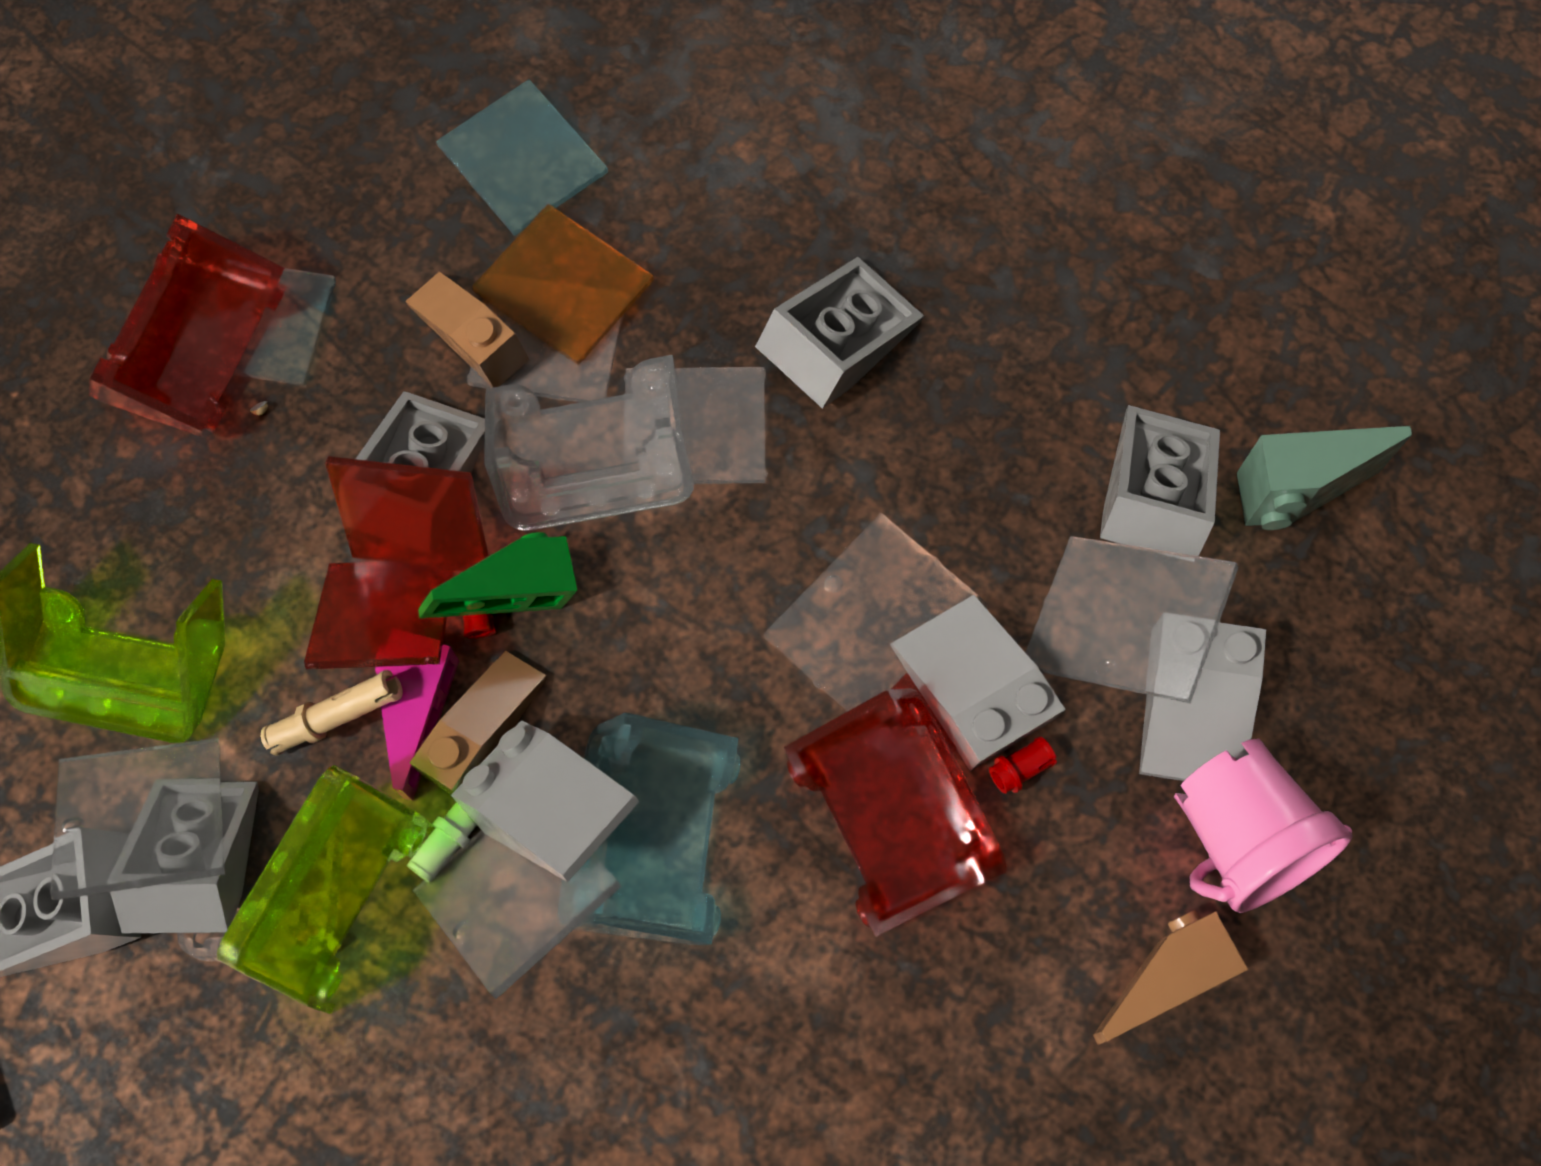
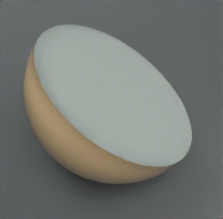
[250,401,268,415]

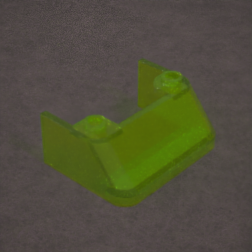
[0,543,225,743]
[217,765,435,1014]

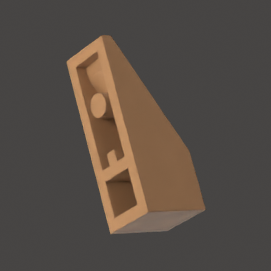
[405,271,530,390]
[410,651,547,794]
[1093,910,1248,1045]

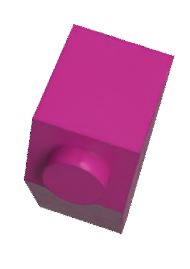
[375,632,459,801]

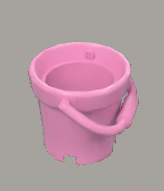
[1174,738,1353,913]

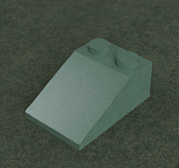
[1237,426,1412,530]

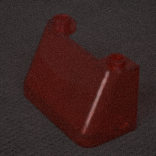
[89,214,287,437]
[784,689,1007,937]

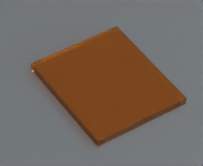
[472,204,654,366]

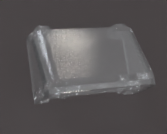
[484,355,694,531]

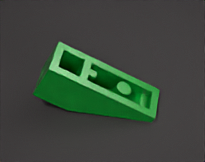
[418,532,578,618]

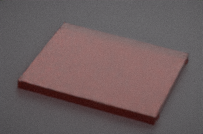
[325,456,489,572]
[304,559,456,670]

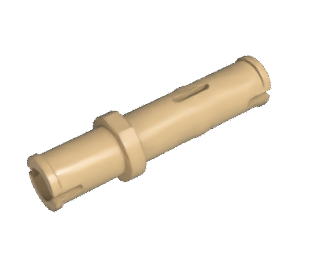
[260,669,403,756]

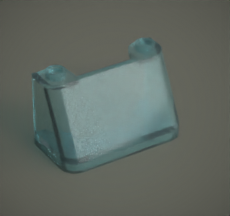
[560,712,741,946]

